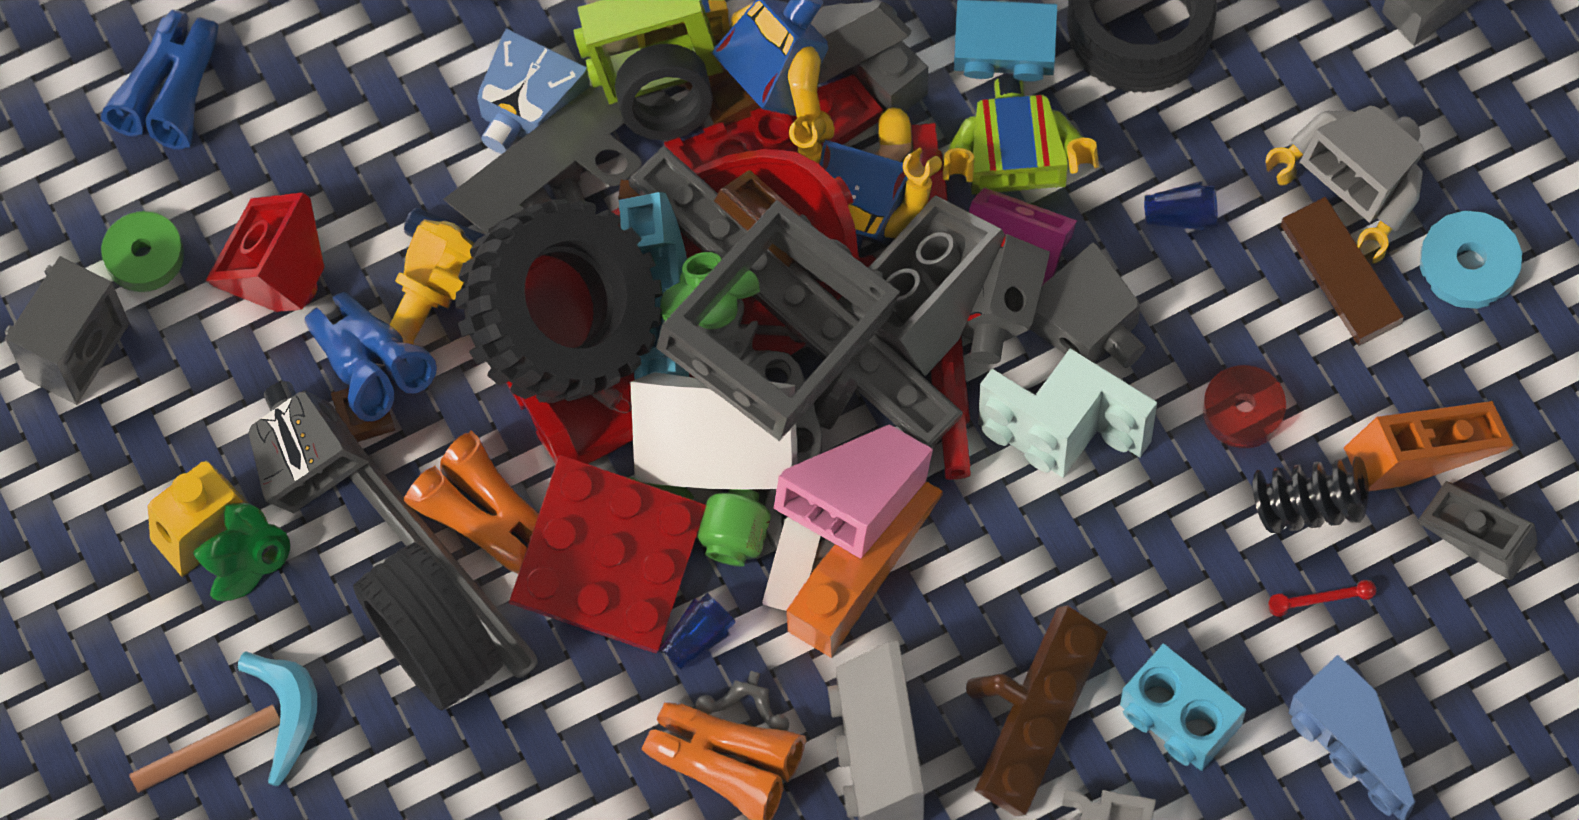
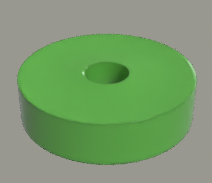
[101,211,184,292]

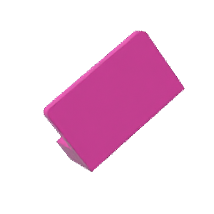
[969,187,1077,285]

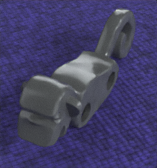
[697,299,835,561]

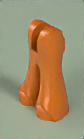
[404,431,539,574]
[641,702,806,820]

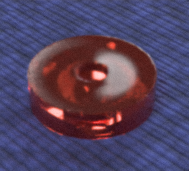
[1203,365,1286,448]

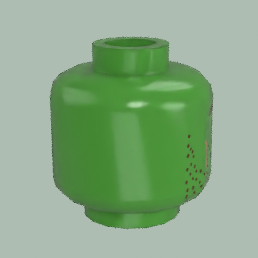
[698,489,771,566]

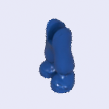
[304,291,437,421]

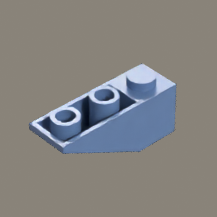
[1289,655,1415,820]

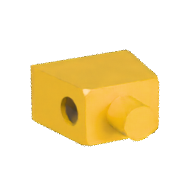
[147,460,248,577]

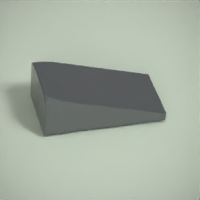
[1418,481,1538,580]

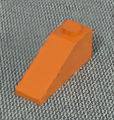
[1343,401,1513,492]

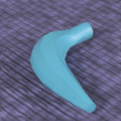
[238,651,318,786]

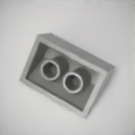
[827,640,924,820]

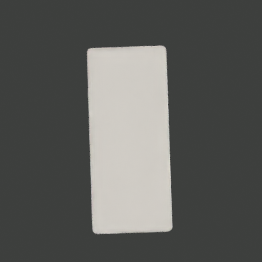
[762,517,821,611]

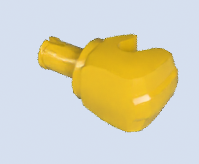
[389,219,474,345]

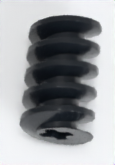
[1252,457,1369,533]

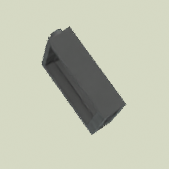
[656,200,900,442]

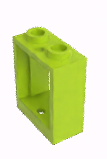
[574,0,723,104]

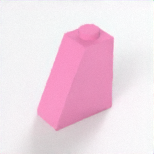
[774,424,933,559]

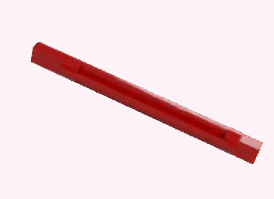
[911,123,971,480]

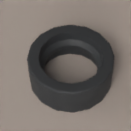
[615,44,713,140]

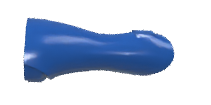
[101,9,218,150]

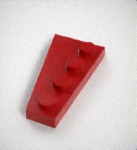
[664,75,883,169]

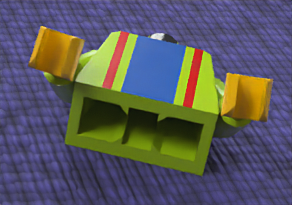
[943,75,1099,194]

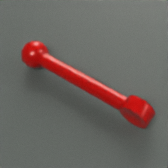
[1268,580,1377,617]

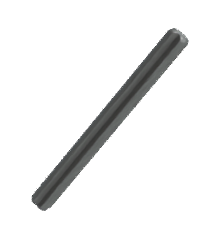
[348,447,538,678]

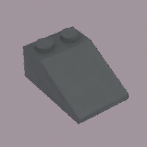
[838,195,1005,376]

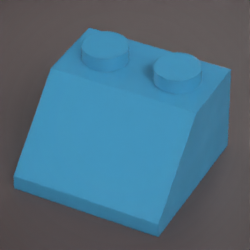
[954,0,1057,81]

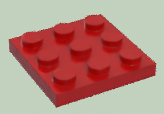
[508,454,706,654]

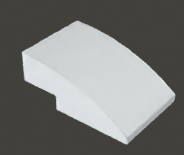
[631,372,798,489]

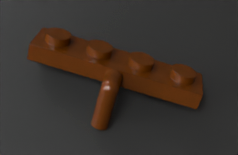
[966,606,1108,817]

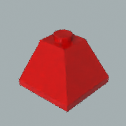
[205,192,325,312]

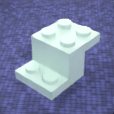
[978,348,1157,478]

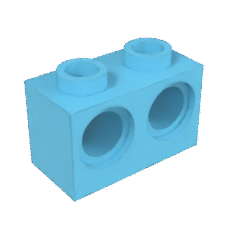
[1120,643,1246,771]

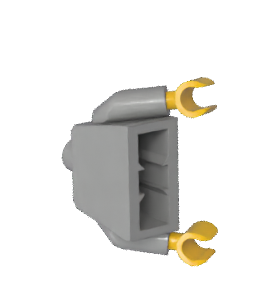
[1265,106,1424,263]

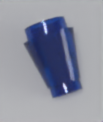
[1144,181,1218,231]
[659,593,736,670]

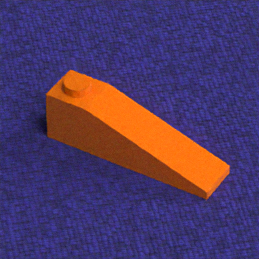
[786,481,943,658]

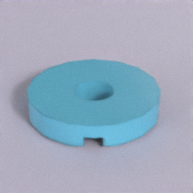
[1420,211,1522,309]

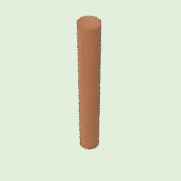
[129,704,280,793]

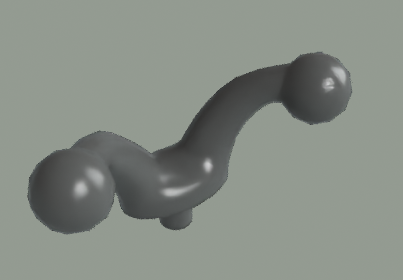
[695,671,789,731]

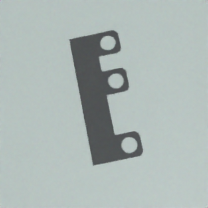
[443,85,677,234]

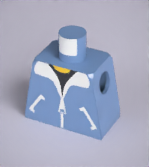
[477,29,590,154]

